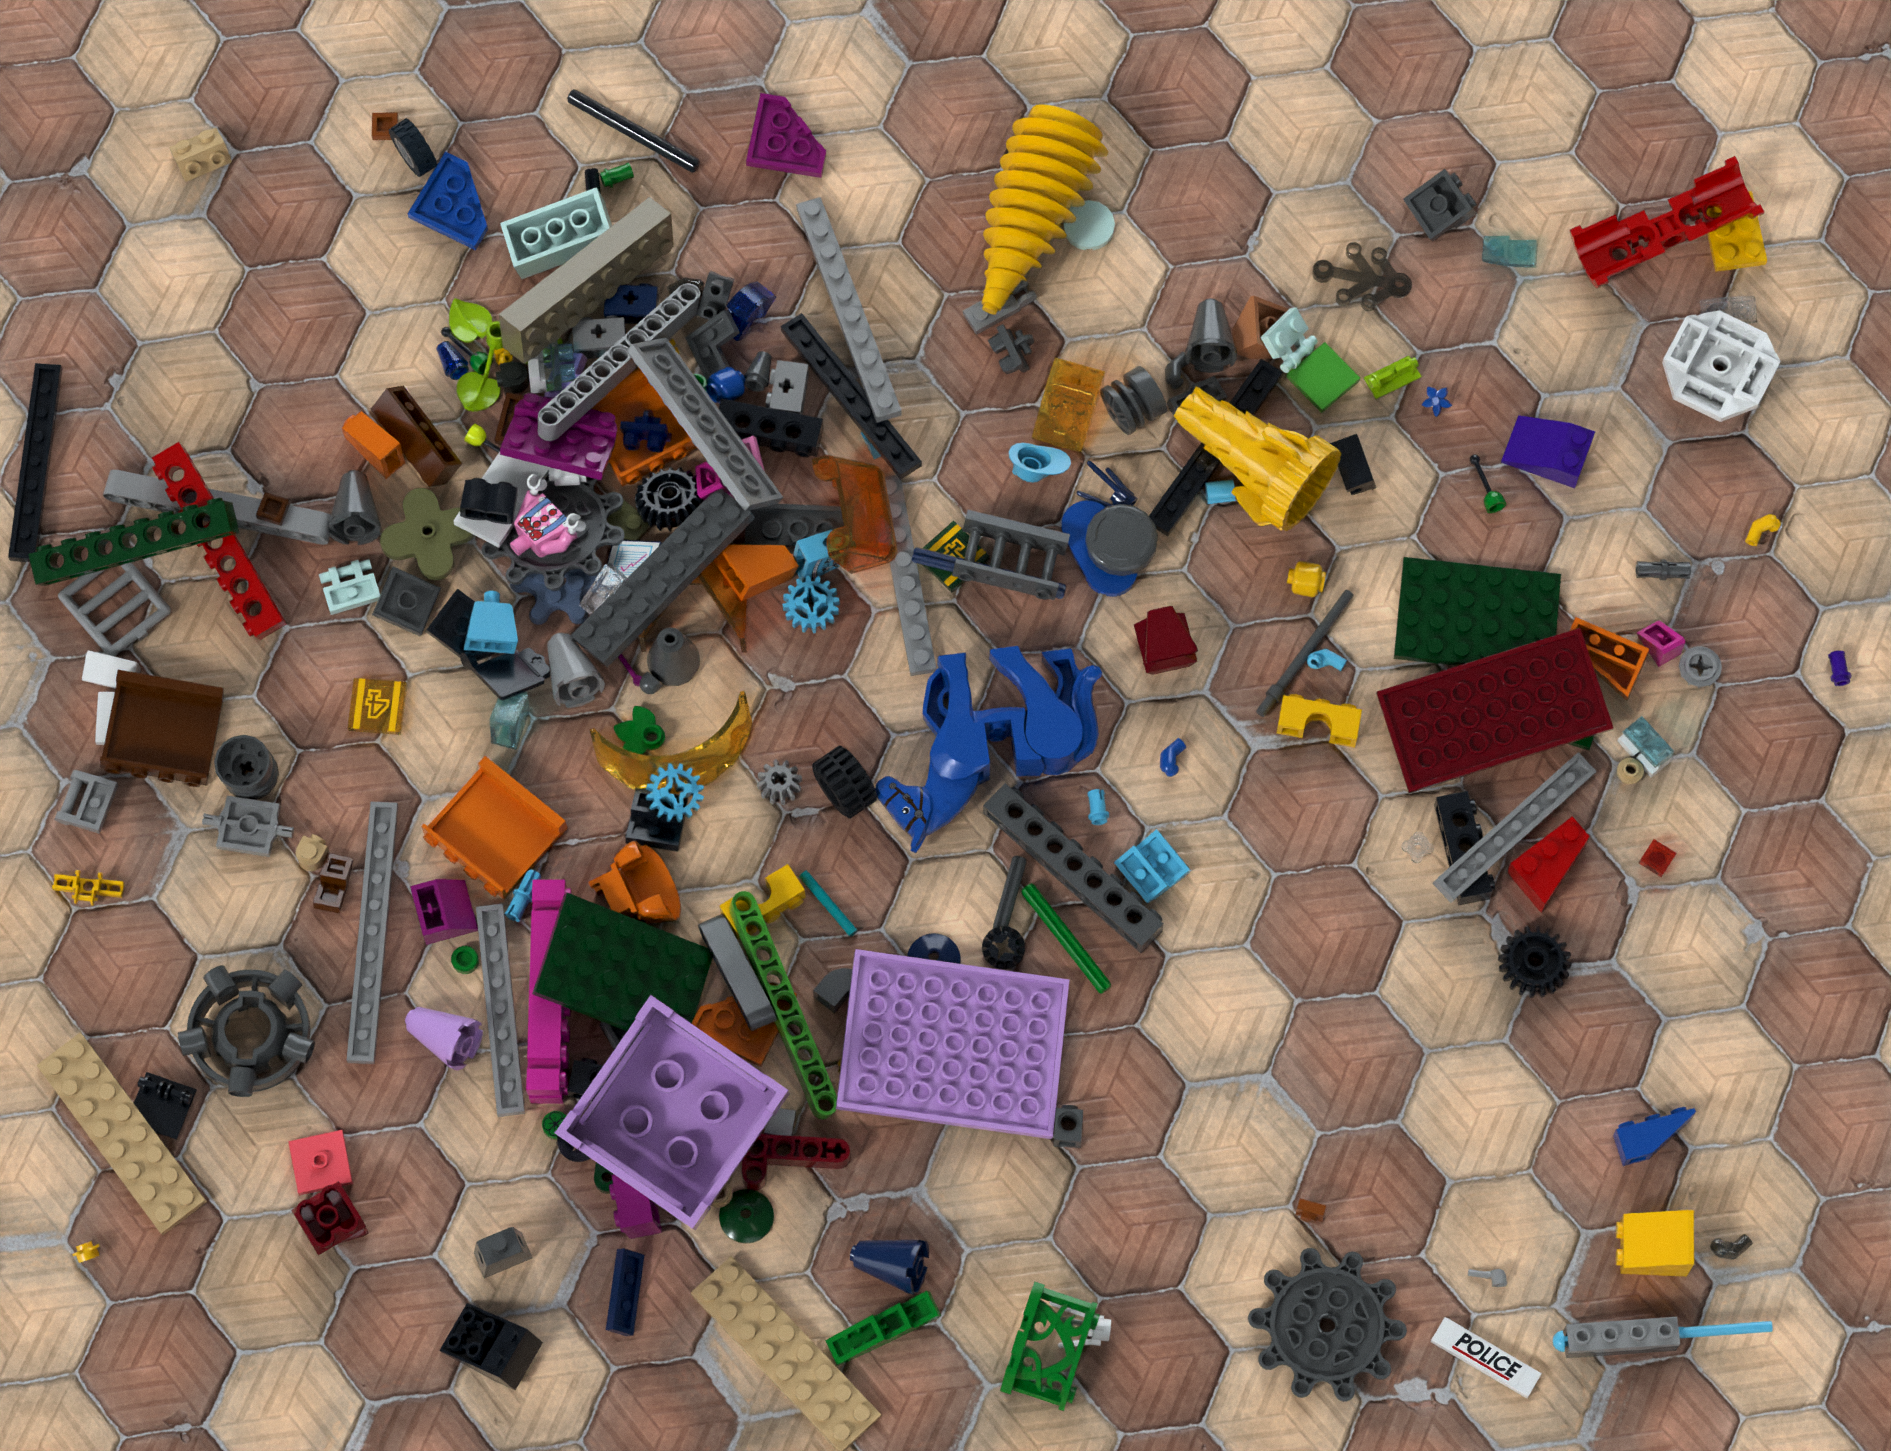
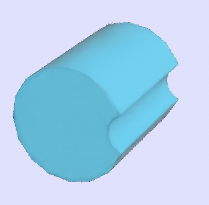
[1205,479,1235,504]

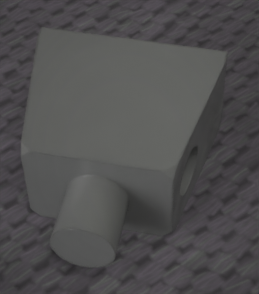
[474,1227,532,1279]

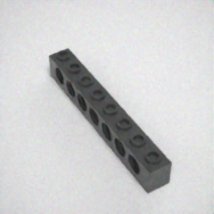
[983,783,1164,953]

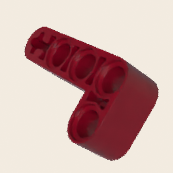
[741,1134,851,1191]

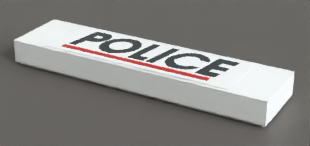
[1431,1317,1542,1398]

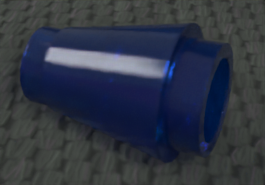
[436,341,469,380]

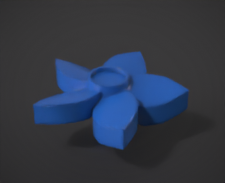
[1422,386,1452,417]

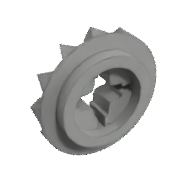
[1678,646,1722,688]

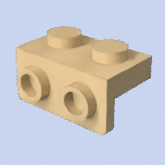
[169,128,232,182]

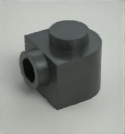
[496,361,529,395]

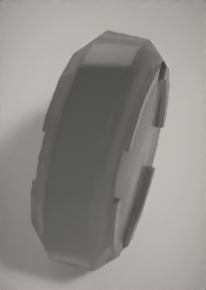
[1085,504,1158,576]

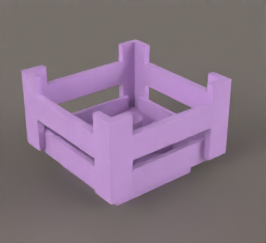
[555,995,790,1230]

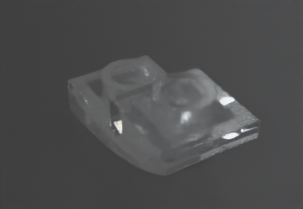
[1700,296,1757,324]

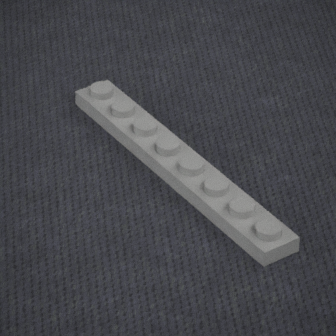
[874,475,937,676]
[1432,752,1597,903]
[476,903,525,1117]

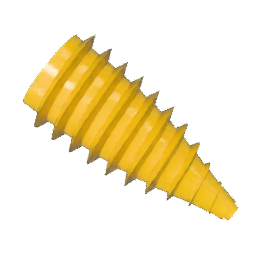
[981,104,1108,315]

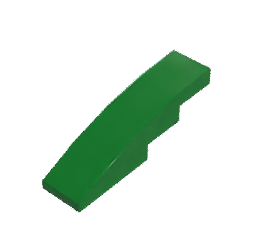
[825,1291,941,1365]

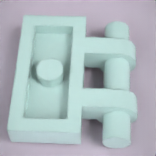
[1260,307,1318,373]
[319,559,380,615]

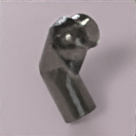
[667,277,705,297]
[1710,1234,1753,1260]

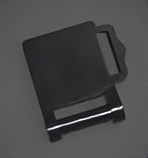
[460,648,550,700]

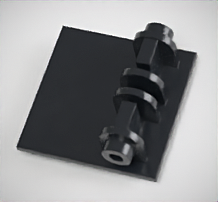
[134,1072,197,1140]

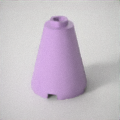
[405,1007,483,1071]

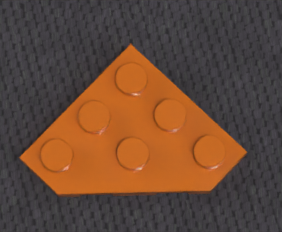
[689,982,797,1067]

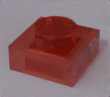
[1639,839,1677,878]

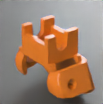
[588,840,681,924]

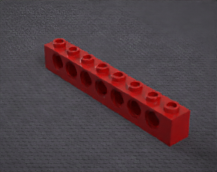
[152,442,287,640]

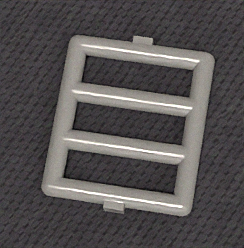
[58,563,171,657]

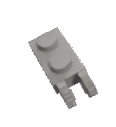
[963,281,1037,334]

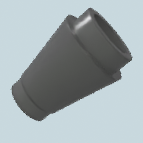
[744,351,772,392]

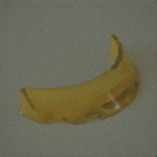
[589,690,752,794]

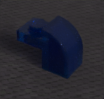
[726,281,776,341]

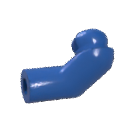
[1160,738,1186,777]

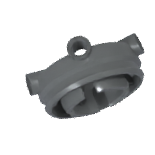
[178,965,315,1097]

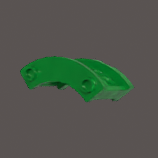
[1000,1281,1100,1411]

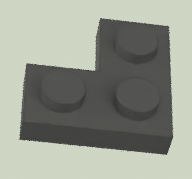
[685,310,740,381]

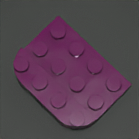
[500,393,617,480]

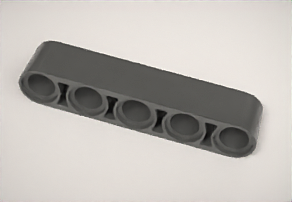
[698,914,777,1031]

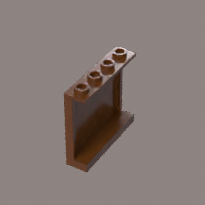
[100,670,224,787]

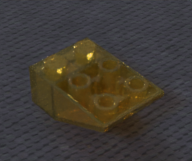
[1032,357,1105,453]

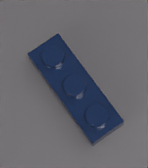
[606,1248,645,1336]

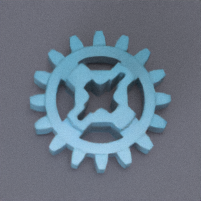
[782,576,840,633]
[646,763,704,822]

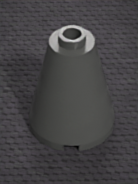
[1185,298,1237,373]
[328,470,381,545]
[647,628,700,686]

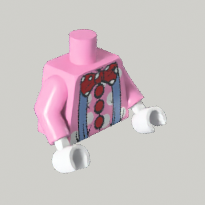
[510,474,586,557]

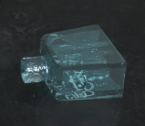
[489,691,529,750]

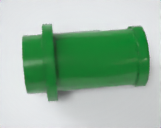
[599,162,634,188]

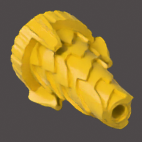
[1174,386,1341,531]

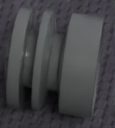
[1100,366,1167,435]
[214,735,279,800]

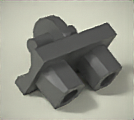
[696,271,735,320]
[988,324,1035,374]

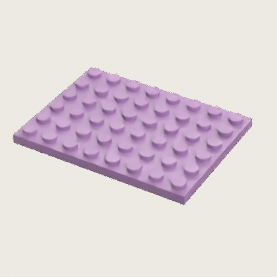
[836,949,1069,1139]

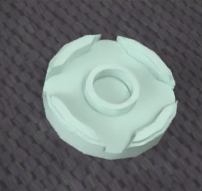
[1063,200,1115,250]

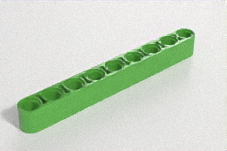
[729,891,837,1120]

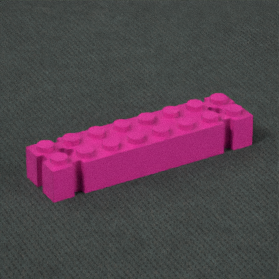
[526,880,572,1104]

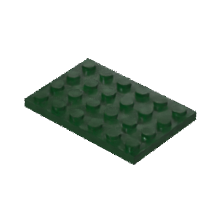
[1393,557,1561,666]
[532,893,714,1035]

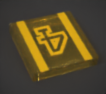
[347,678,407,735]

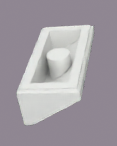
[82,651,141,689]

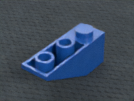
[1613,1107,1696,1166]

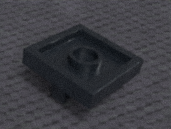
[425,589,475,658]

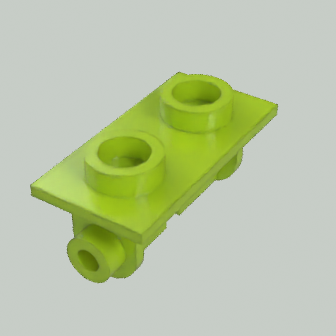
[1363,356,1422,399]

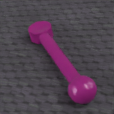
[618,654,642,687]

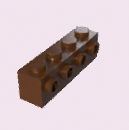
[371,385,462,487]

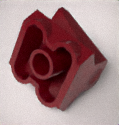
[1133,606,1198,675]
[291,1181,369,1256]

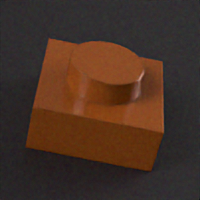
[372,112,399,140]
[1295,1198,1326,1223]

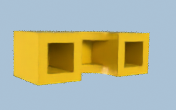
[1276,694,1362,748]
[719,864,806,939]

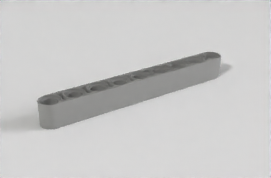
[537,283,700,441]
[103,470,331,545]

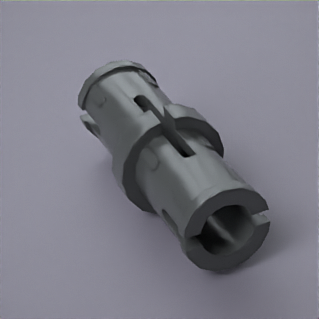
[1635,559,1691,581]

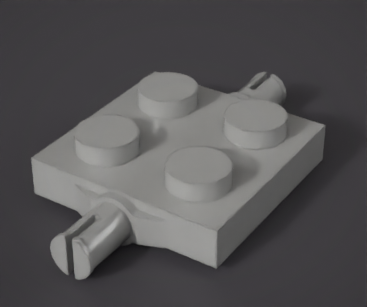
[202,796,294,857]

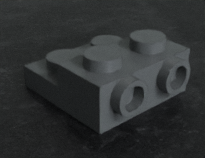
[1403,169,1477,241]

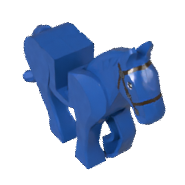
[875,646,1102,853]

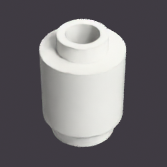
[549,467,587,486]

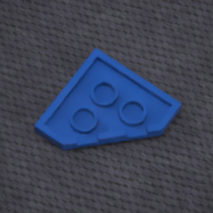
[407,151,488,251]

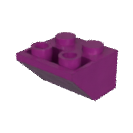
[410,879,478,945]
[609,1175,662,1239]

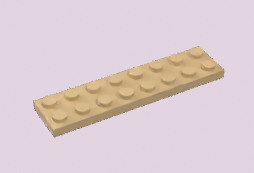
[37,1032,207,1235]
[691,1256,882,1451]

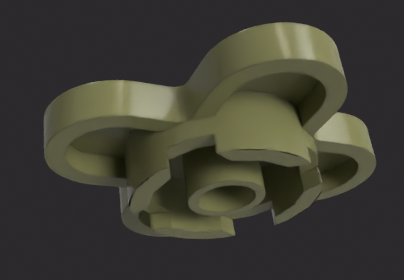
[380,488,474,580]

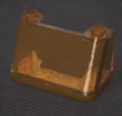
[812,455,897,574]

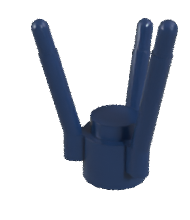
[1077,461,1138,507]

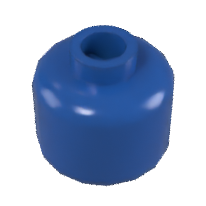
[706,367,745,404]

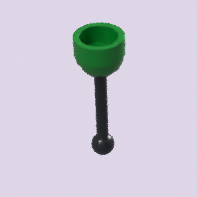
[441,327,493,374]
[1470,454,1506,513]

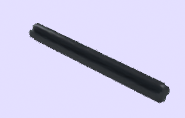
[567,89,700,173]

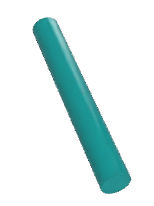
[799,870,858,937]

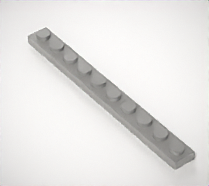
[796,197,901,423]
[347,802,398,1064]

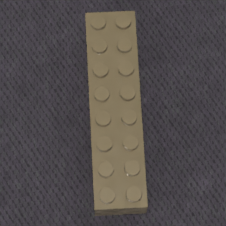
[499,197,674,364]

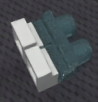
[528,341,576,393]
[1617,716,1674,778]

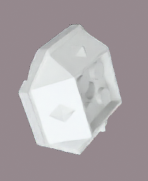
[1662,310,1781,422]

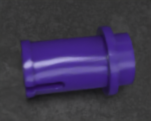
[1828,651,1852,686]

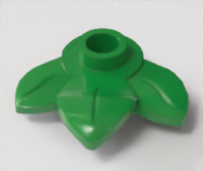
[614,706,665,757]

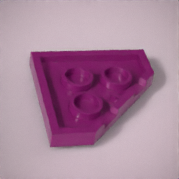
[746,93,826,178]

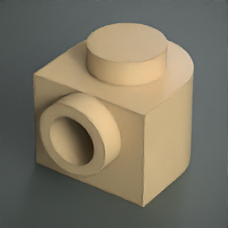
[296,834,330,871]

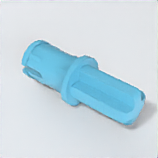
[504,869,541,922]

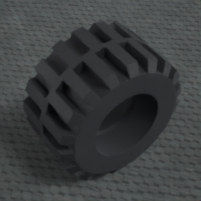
[812,745,877,819]

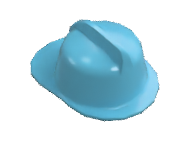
[1008,443,1071,483]

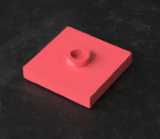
[288,1130,353,1196]

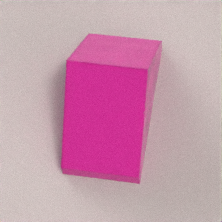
[695,461,731,500]
[1637,620,1685,667]

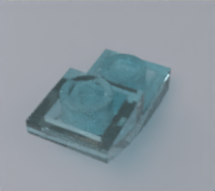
[1482,236,1538,268]

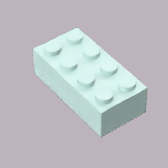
[500,187,612,279]

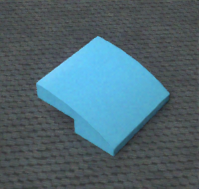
[1114,829,1192,903]

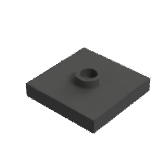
[372,567,441,636]

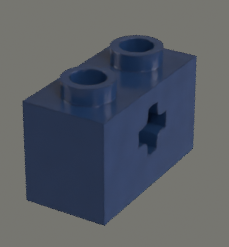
[604,283,659,324]

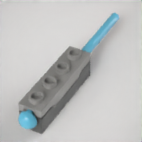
[1552,1317,1773,1358]

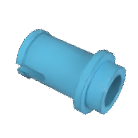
[1087,789,1109,825]

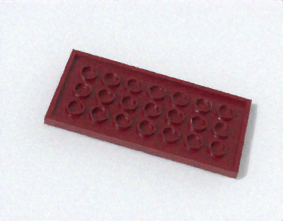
[1376,628,1614,793]

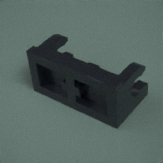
[1330,434,1377,495]

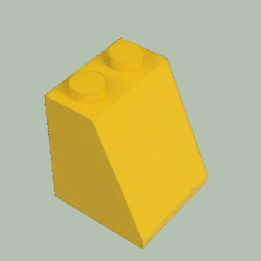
[1616,1210,1694,1277]

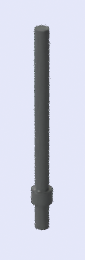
[1256,590,1354,717]

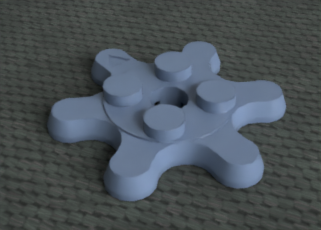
[510,569,604,625]

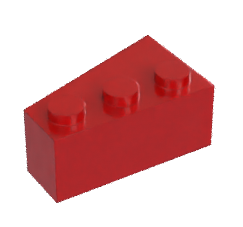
[1507,816,1590,913]

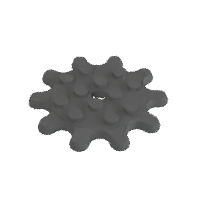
[481,474,625,591]
[1248,1248,1407,1402]

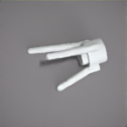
[1049,1302,1111,1348]

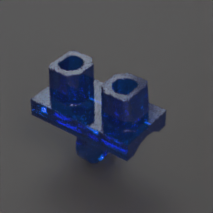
[620,409,672,452]

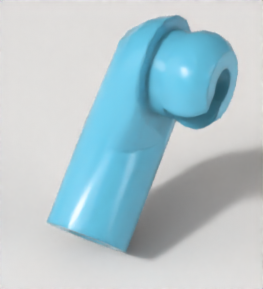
[1307,649,1347,671]

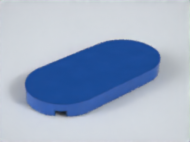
[1061,501,1137,597]

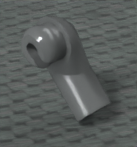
[1165,352,1187,389]

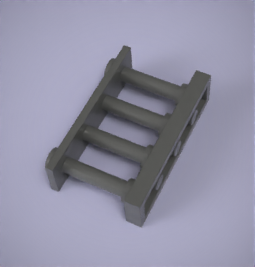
[952,510,1070,600]

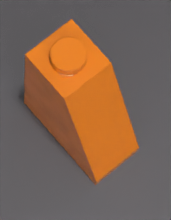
[342,411,405,479]
[713,545,799,601]

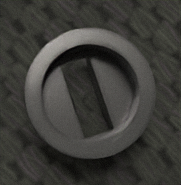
[640,671,663,694]

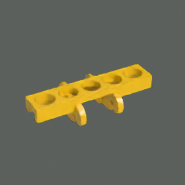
[52,870,125,906]

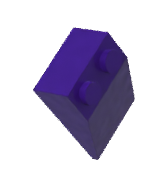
[1501,415,1595,488]

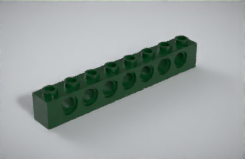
[28,498,240,586]

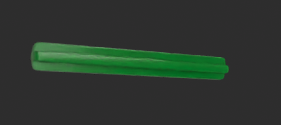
[1022,883,1111,994]

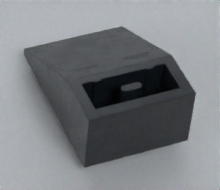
[439,1303,543,1390]

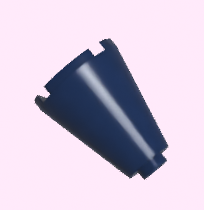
[850,1240,929,1295]

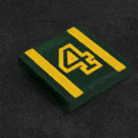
[923,520,990,593]

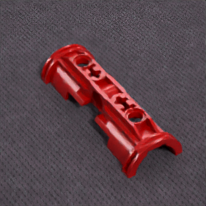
[1570,156,1764,288]

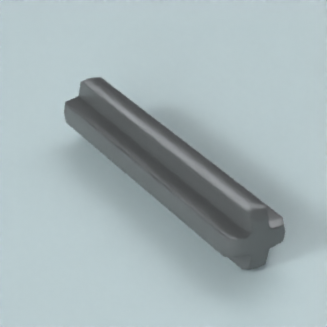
[993,856,1026,928]

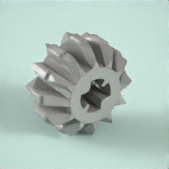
[757,759,802,806]

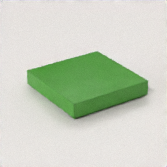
[1286,342,1360,413]

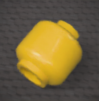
[1287,561,1326,597]

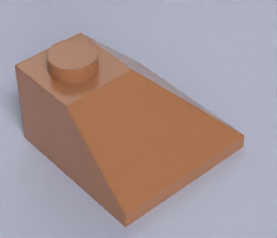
[1232,296,1291,359]

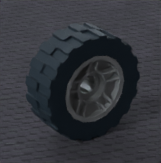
[389,118,437,177]

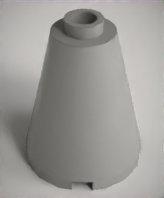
[547,633,605,708]

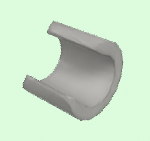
[1468,1269,1507,1287]

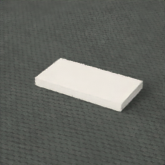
[454,452,549,548]

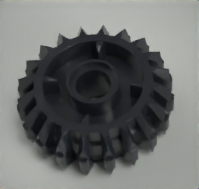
[635,465,704,532]
[1498,925,1572,998]

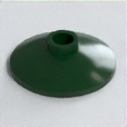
[719,1189,774,1244]

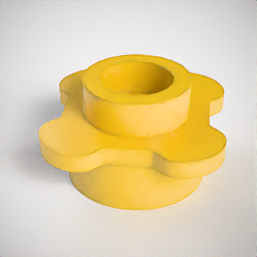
[72,1241,100,1263]

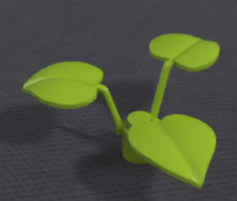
[449,298,563,412]

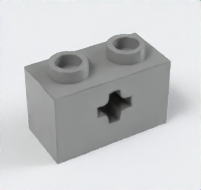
[572,315,626,359]
[766,360,809,414]

